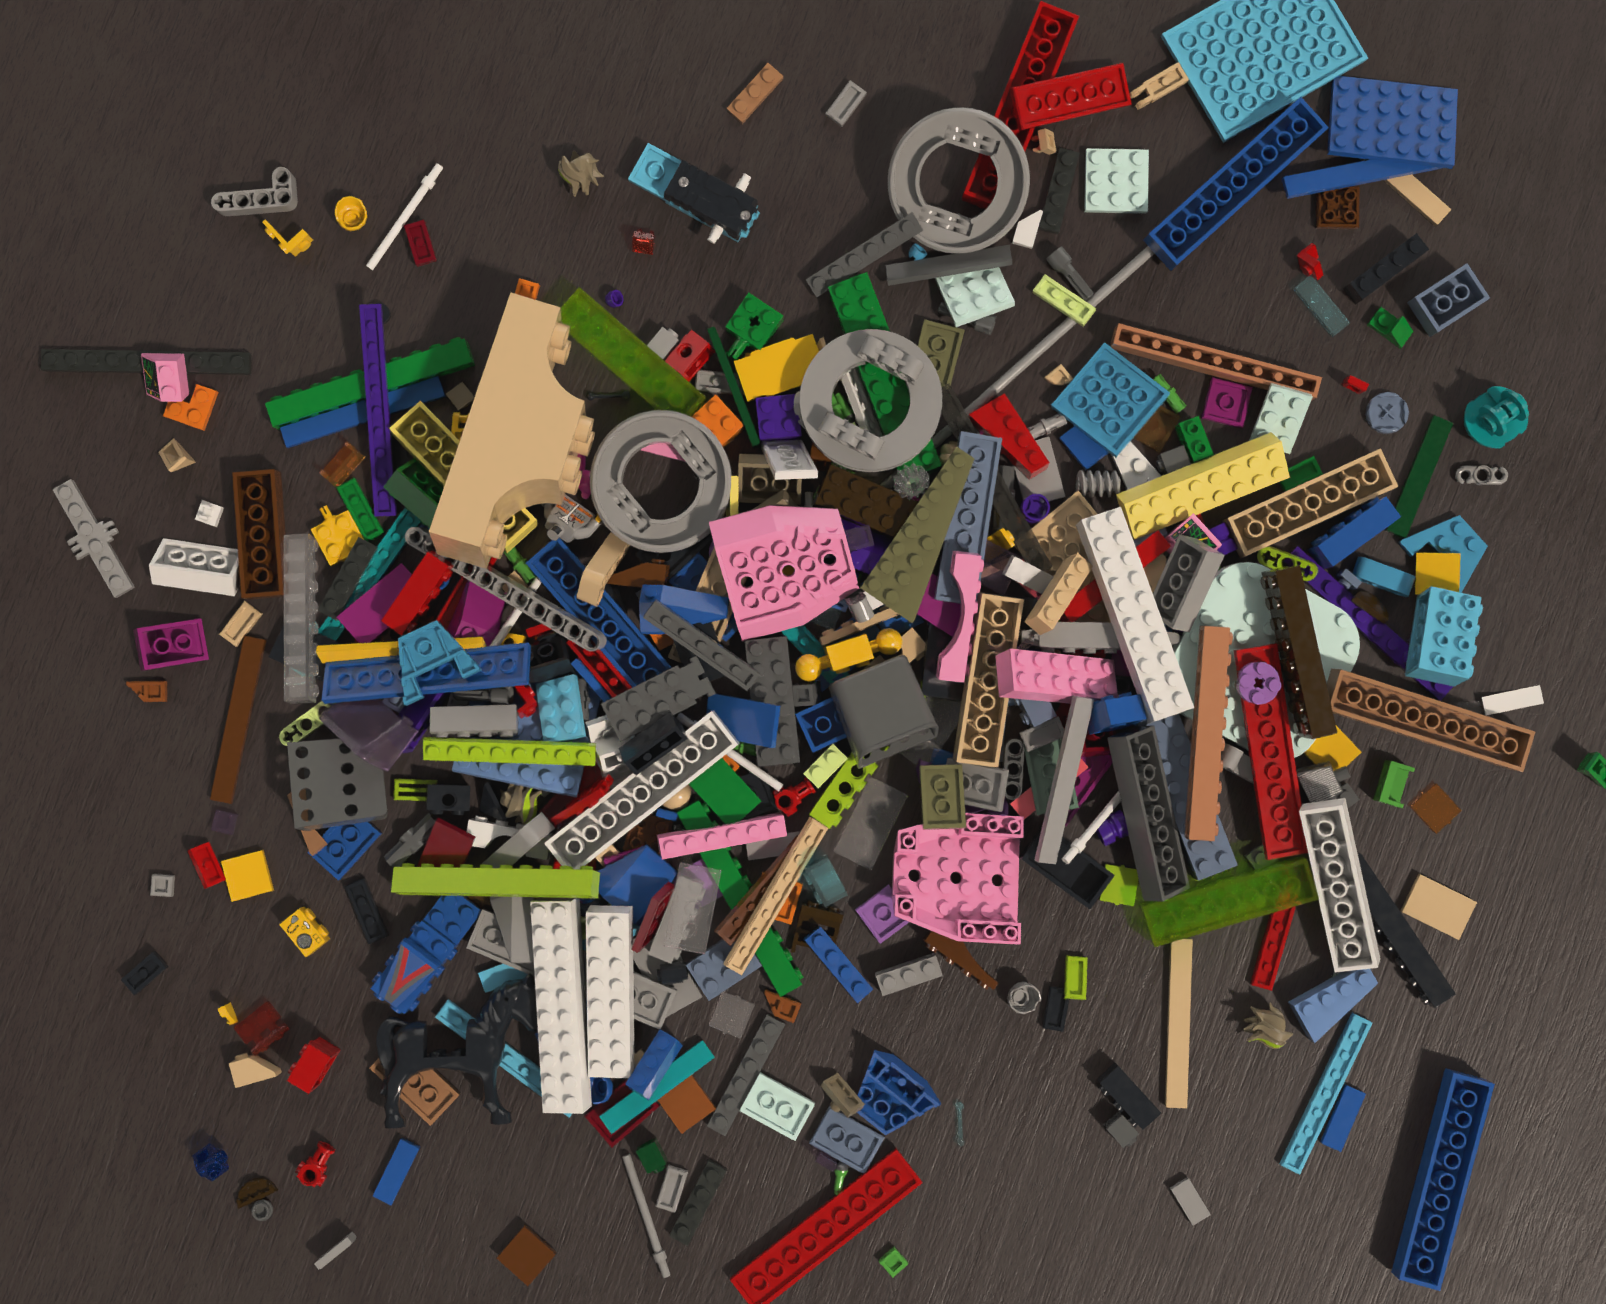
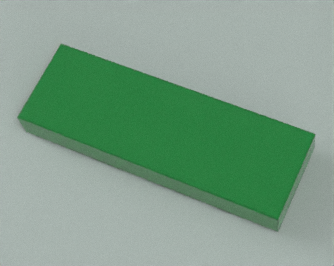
[336,477,385,542]

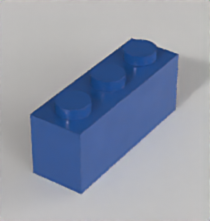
[625,1029,683,1101]

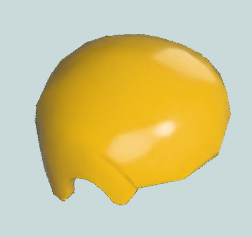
[335,196,367,231]

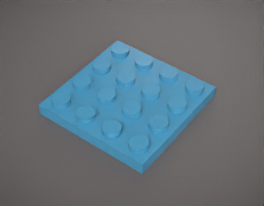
[1051,343,1170,458]

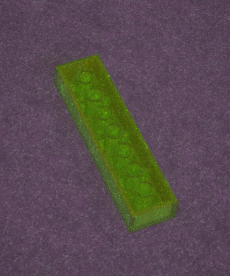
[561,287,707,417]
[1139,856,1319,947]

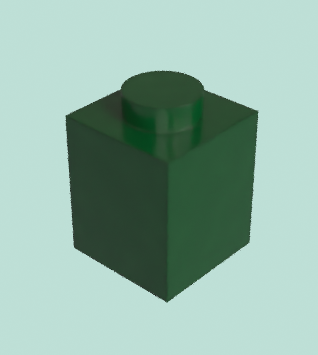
[636,1137,668,1174]

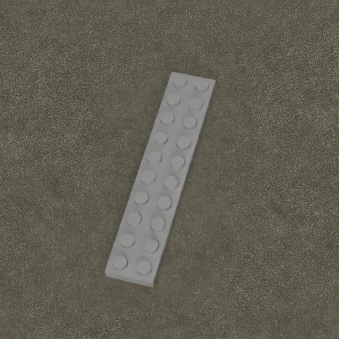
[466,908,677,1030]

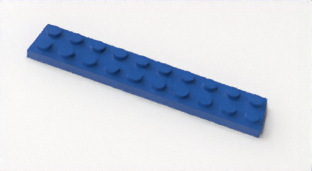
[322,643,531,704]

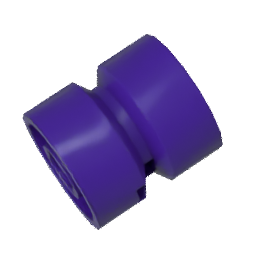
[1019,494,1050,524]
[1209,522,1238,555]
[1096,809,1129,846]

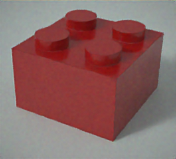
[287,1037,341,1094]

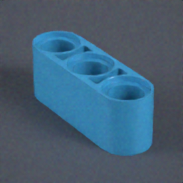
[1352,557,1415,597]

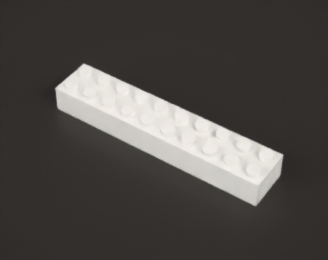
[1076,507,1194,724]
[544,710,740,870]
[530,897,592,1114]

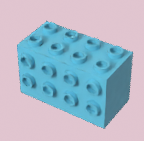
[1405,586,1483,686]

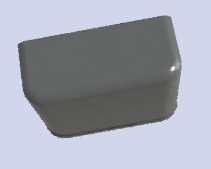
[829,654,939,769]
[287,736,388,831]

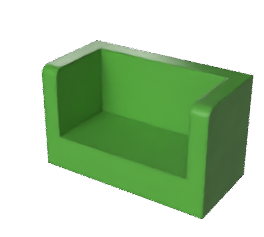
[1373,760,1415,808]

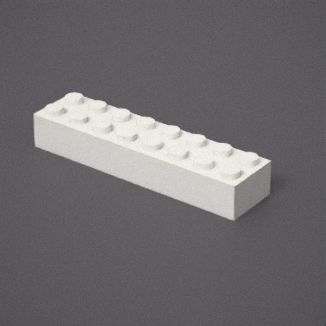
[1299,798,1380,972]
[586,905,635,1078]

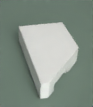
[1012,210,1043,249]

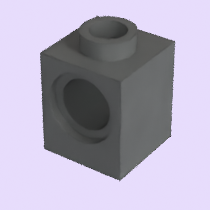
[1156,445,1191,475]
[792,681,822,706]
[1103,1111,1139,1148]

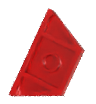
[551,774,614,825]

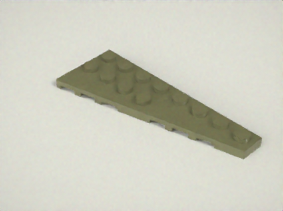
[861,447,974,623]

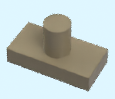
[821,1073,865,1118]

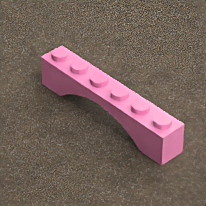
[936,551,984,682]
[657,812,787,859]

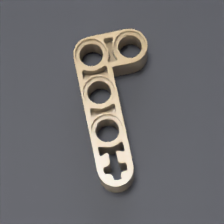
[577,532,630,607]

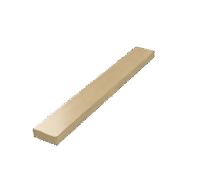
[723,817,828,975]
[1165,938,1193,1108]

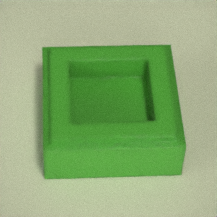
[879,1246,909,1278]

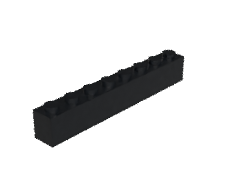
[1357,852,1456,1008]

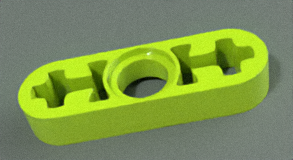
[1257,546,1318,581]

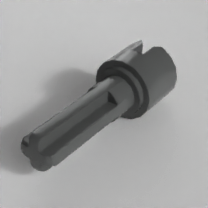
[1046,246,1094,301]
[938,302,997,335]
[453,686,514,705]

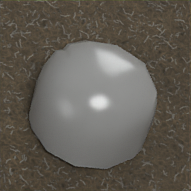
[1007,982,1041,1014]

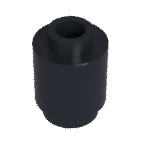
[657,961,688,985]

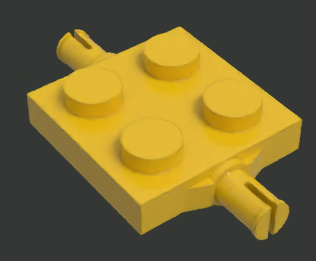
[311,505,364,567]

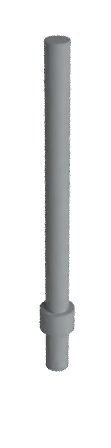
[622,1154,671,1278]

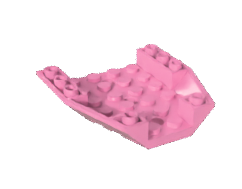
[709,505,859,641]
[892,813,1024,945]

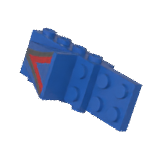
[371,896,482,1014]

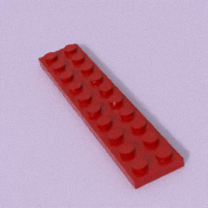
[1234,643,1308,860]
[730,1148,923,1304]

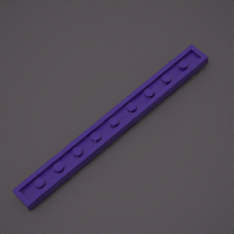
[359,304,397,517]
[1282,546,1454,701]

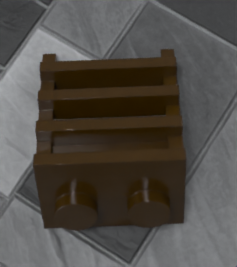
[791,901,844,953]

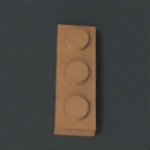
[727,63,783,124]

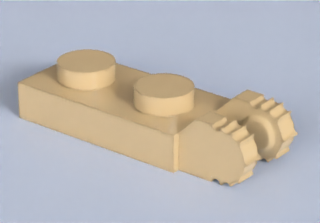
[1129,62,1189,110]

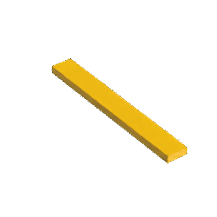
[316,637,487,663]

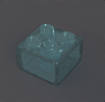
[803,855,848,907]

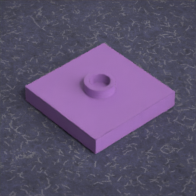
[855,884,909,944]

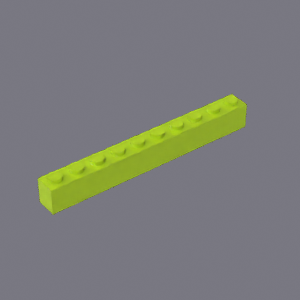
[391,863,600,899]

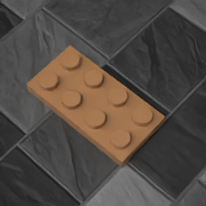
[370,1058,461,1126]

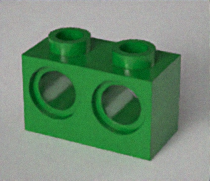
[1174,416,1214,464]

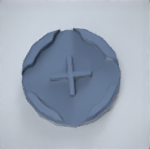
[1365,392,1409,434]

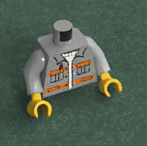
[544,494,602,542]

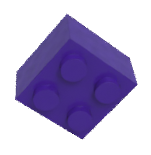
[756,394,802,443]

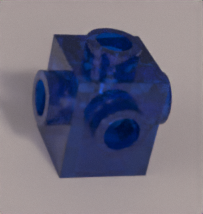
[192,1143,229,1181]

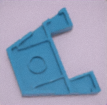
[1398,515,1488,593]
[398,620,482,706]

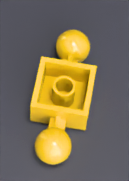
[795,628,903,681]

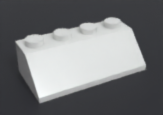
[149,538,240,596]

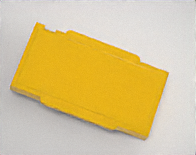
[734,334,819,402]

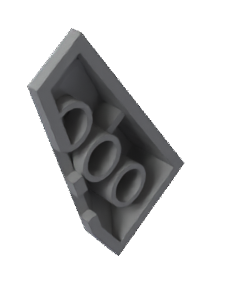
[490,897,533,964]

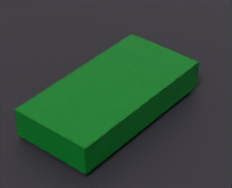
[1279,456,1323,492]

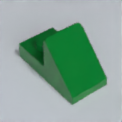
[1367,307,1414,349]
[1577,752,1606,789]

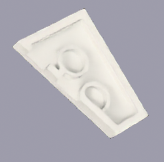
[1111,441,1161,490]

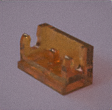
[319,441,365,487]

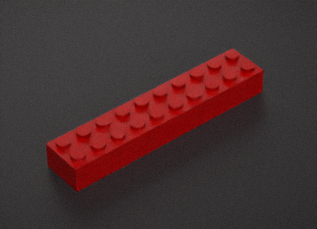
[962,1,1079,209]

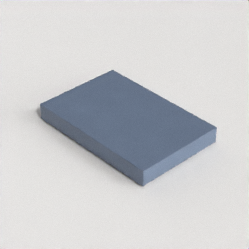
[809,1105,885,1174]

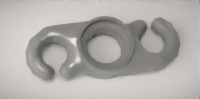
[1456,465,1508,485]

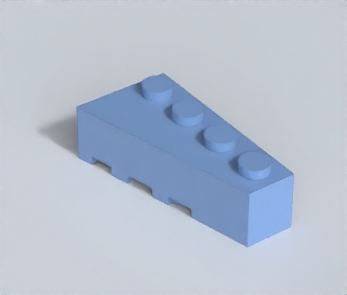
[1288,969,1378,1043]

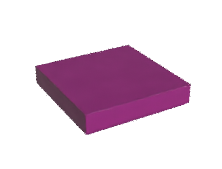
[1201,378,1253,429]

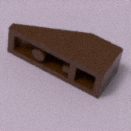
[606,559,670,588]

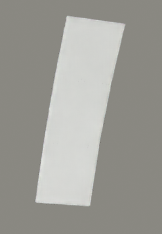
[1482,685,1544,716]

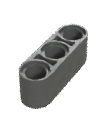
[1002,739,1024,800]

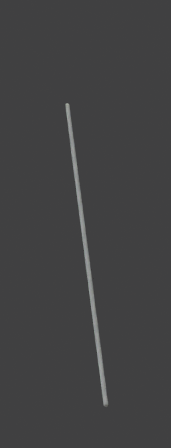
[541,246,1155,798]

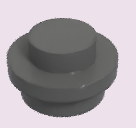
[251,1199,273,1221]

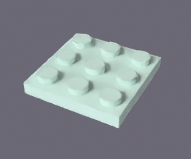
[1084,149,1149,214]
[934,267,1015,327]

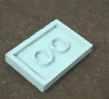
[1249,383,1312,454]
[740,1072,815,1141]

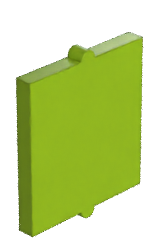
[1099,864,1139,906]

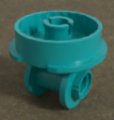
[1464,386,1529,449]

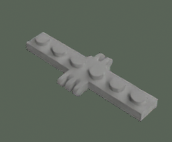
[53,479,135,598]

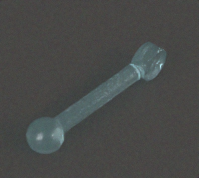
[955,1102,965,1147]

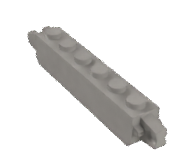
[1020,622,1181,654]

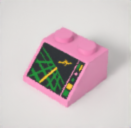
[141,353,189,402]
[1164,513,1222,554]

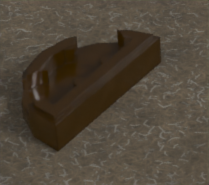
[1351,591,1389,624]
[236,1178,278,1209]

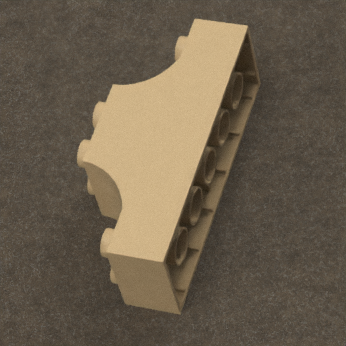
[429,293,595,569]

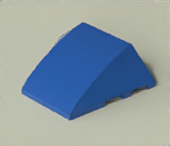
[597,844,678,926]
[857,1050,941,1135]

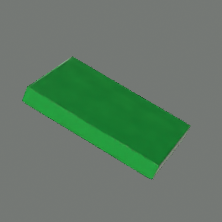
[689,758,762,824]

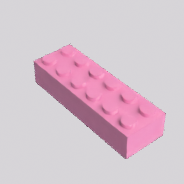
[995,649,1118,704]

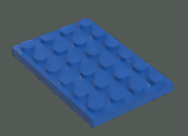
[1327,76,1458,169]

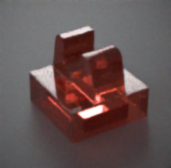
[632,229,655,255]

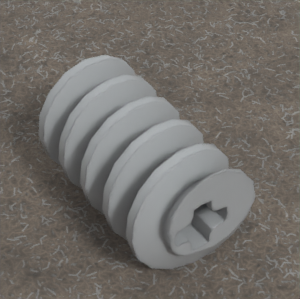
[1076,470,1120,497]

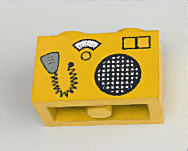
[279,906,330,957]

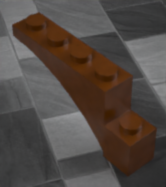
[923,930,998,990]

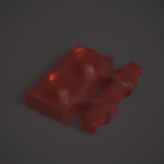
[234,1001,289,1056]

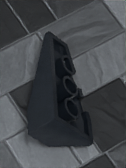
[529,631,576,683]

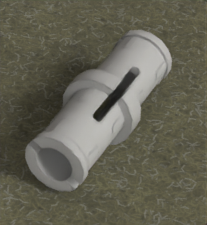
[1027,413,1067,439]

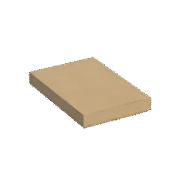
[1400,874,1477,940]

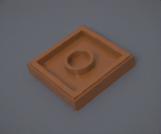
[658,1075,716,1134]

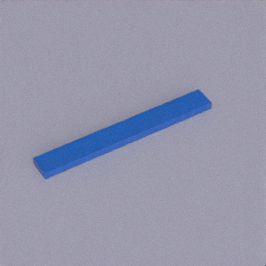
[1282,160,1442,199]
[280,376,446,448]

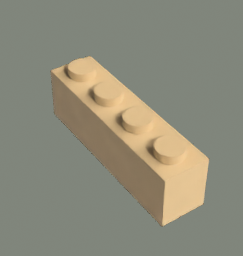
[1024,553,1093,635]

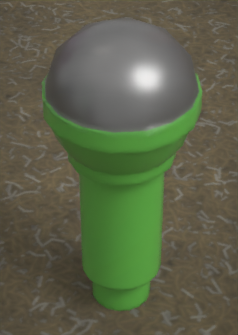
[835,393,855,423]
[834,1162,848,1195]

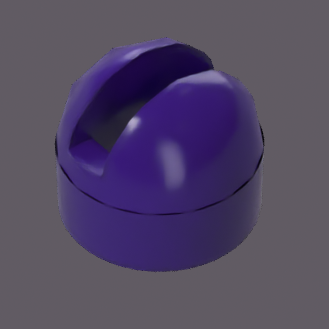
[605,290,624,308]

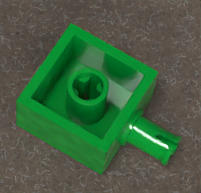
[725,292,784,361]

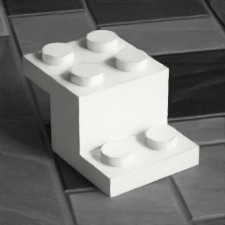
[585,715,635,789]

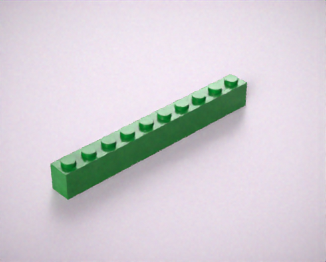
[265,337,475,430]
[677,800,804,997]

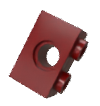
[665,330,715,383]

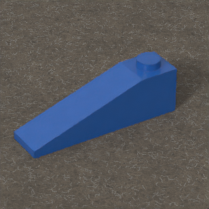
[639,585,730,635]

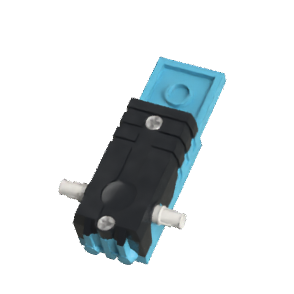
[628,143,760,244]

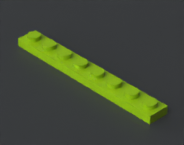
[423,737,596,766]

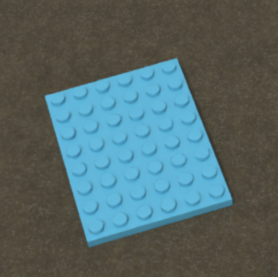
[1161,0,1368,143]

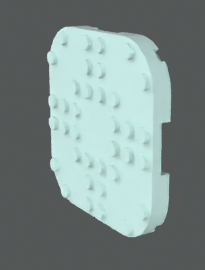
[1173,562,1360,758]

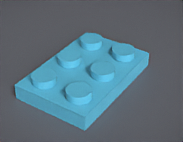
[535,674,586,742]

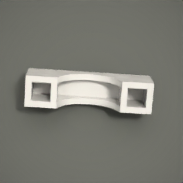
[466,816,554,860]

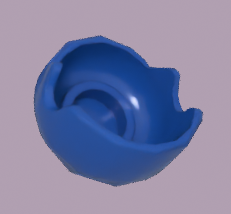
[590,1077,613,1104]

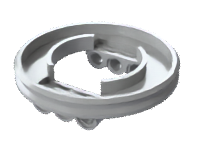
[888,107,1030,253]
[800,329,942,472]
[590,410,732,553]

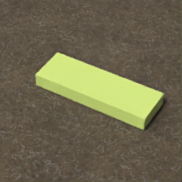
[1033,275,1096,327]

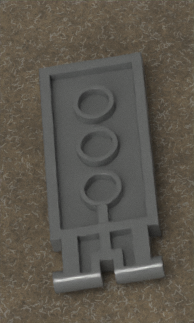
[601,655,716,742]

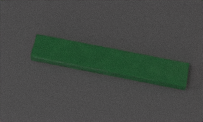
[707,326,761,449]
[1385,415,1453,538]

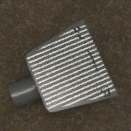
[1296,761,1351,803]

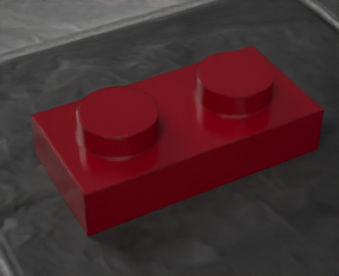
[404,220,437,267]

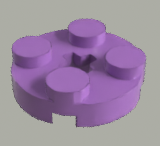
[1236,662,1281,705]

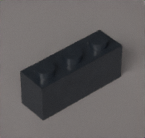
[619,712,688,775]
[1097,1063,1161,1130]

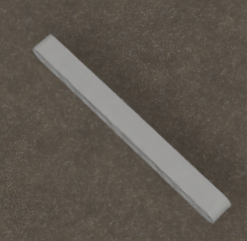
[405,527,607,651]

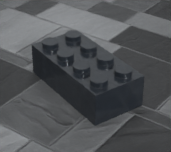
[1019,826,1115,909]

